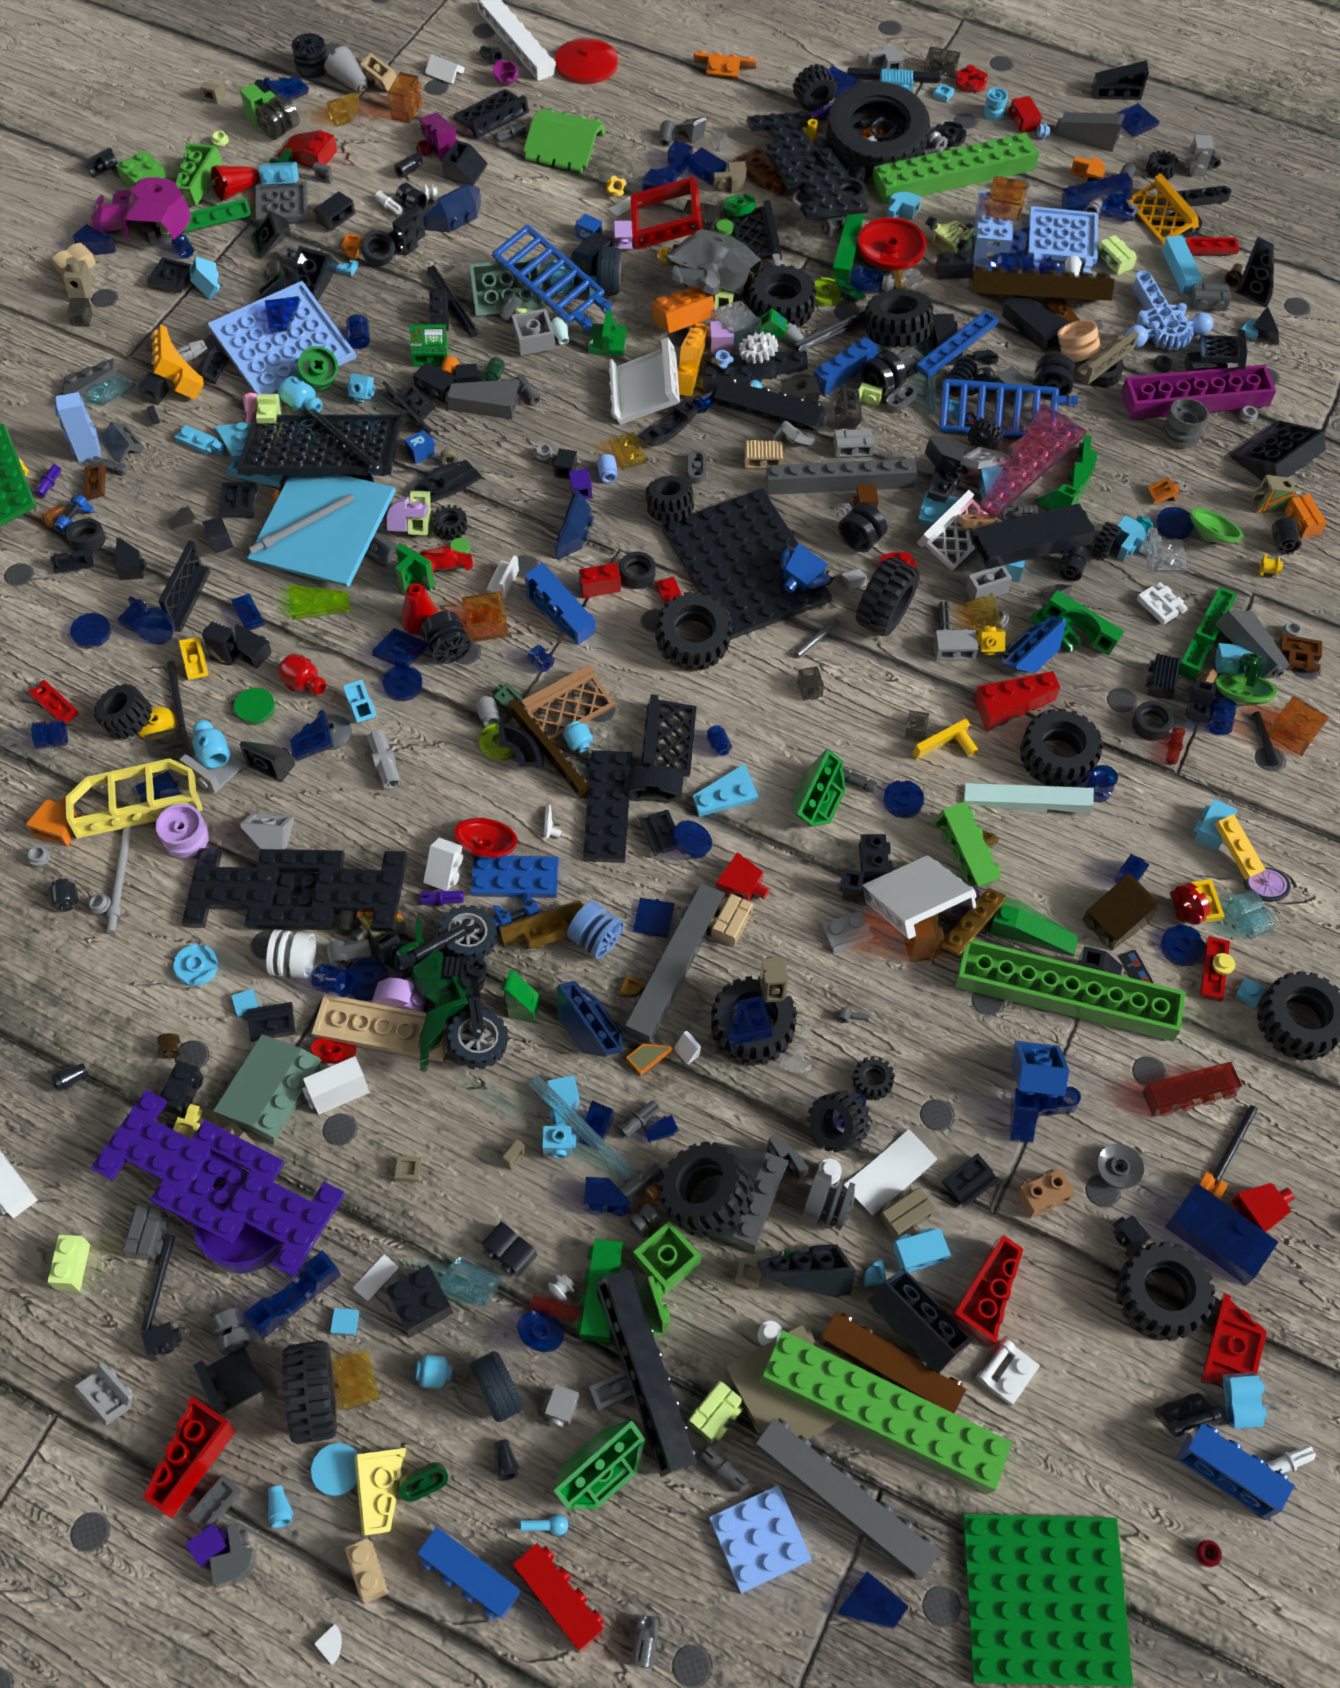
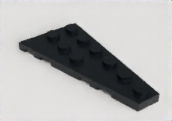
[701,351,808,398]

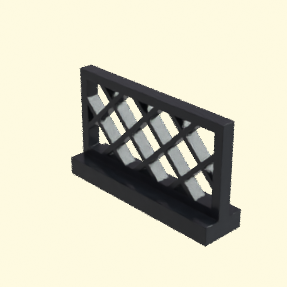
[453,89,529,139]
[732,200,782,260]
[1199,330,1248,370]
[158,540,210,632]
[641,694,697,777]

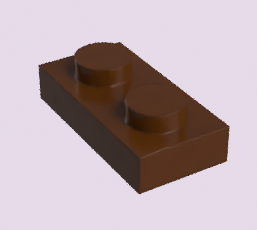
[84,462,106,500]

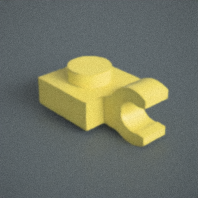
[173,1104,202,1139]

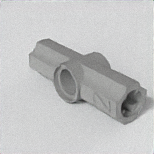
[367,730,401,790]

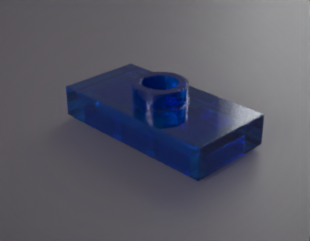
[231,593,265,630]

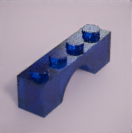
[642,140,694,191]
[1062,172,1133,211]
[243,1250,341,1339]

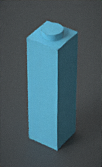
[1162,235,1203,293]

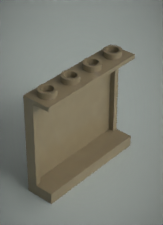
[724,1325,839,1440]

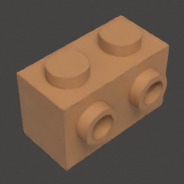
[1017,1169,1075,1219]

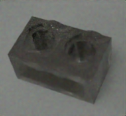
[924,46,961,78]

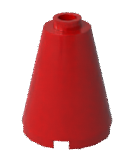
[210,165,260,200]
[401,584,439,636]

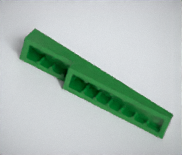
[832,213,865,281]
[1178,587,1237,681]

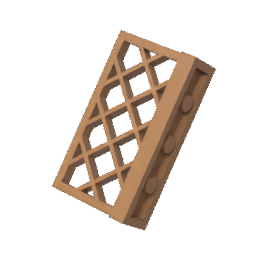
[521,664,615,741]

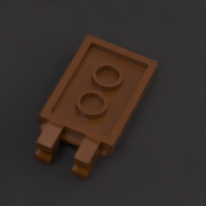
[733,146,784,196]

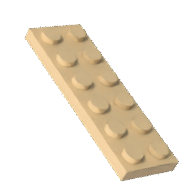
[312,994,449,1062]

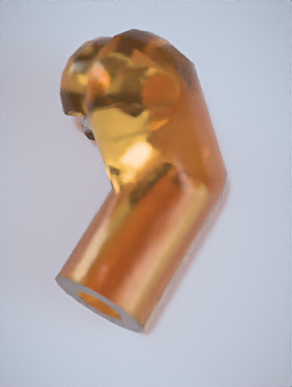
[42,504,67,527]

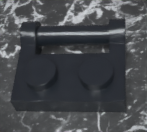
[219,482,258,519]
[1154,1392,1222,1438]

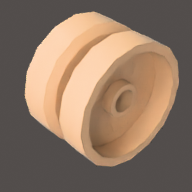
[1058,320,1101,362]

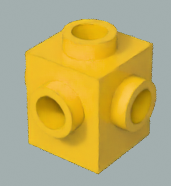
[976,626,1006,655]

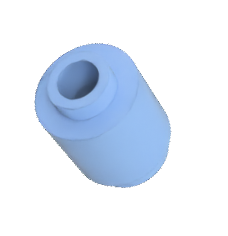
[597,454,618,483]

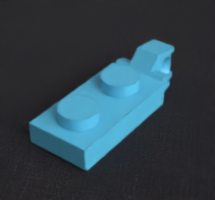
[175,425,225,456]

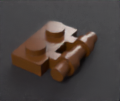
[1280,634,1323,672]

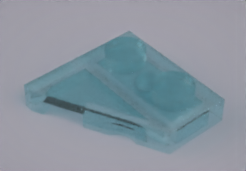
[85,375,135,406]

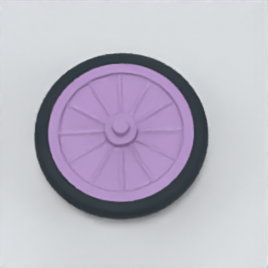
[1244,867,1291,902]

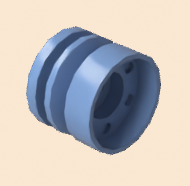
[567,901,624,959]

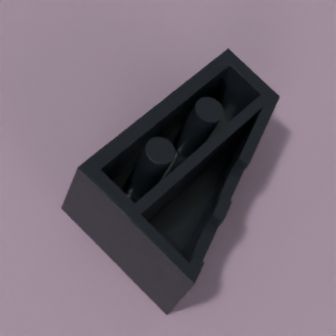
[1092,60,1149,100]
[571,232,613,289]

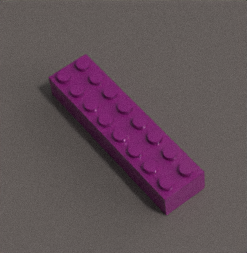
[1121,364,1276,419]

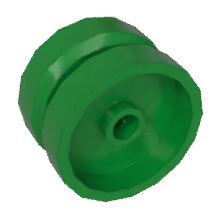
[296,346,339,393]

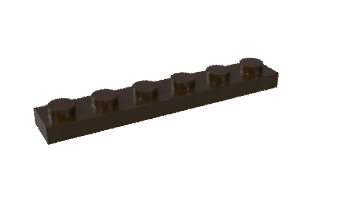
[508,698,588,799]

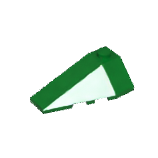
[989,897,1079,957]

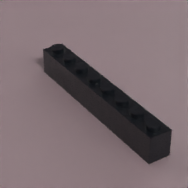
[596,1270,697,1477]

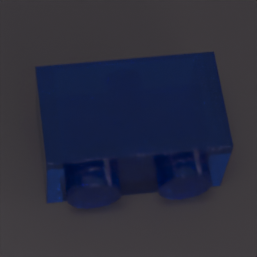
[688,147,726,186]

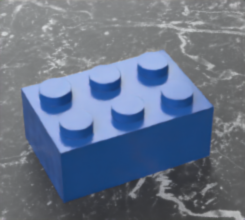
[1011,1040,1069,1097]

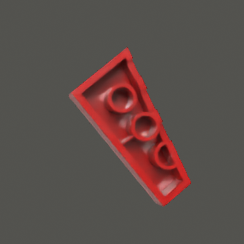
[974,671,1060,732]

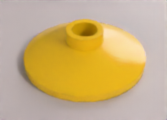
[137,707,177,742]

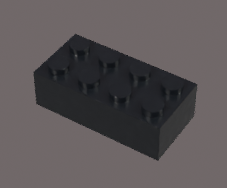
[867,1268,974,1374]

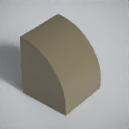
[200,82,226,105]

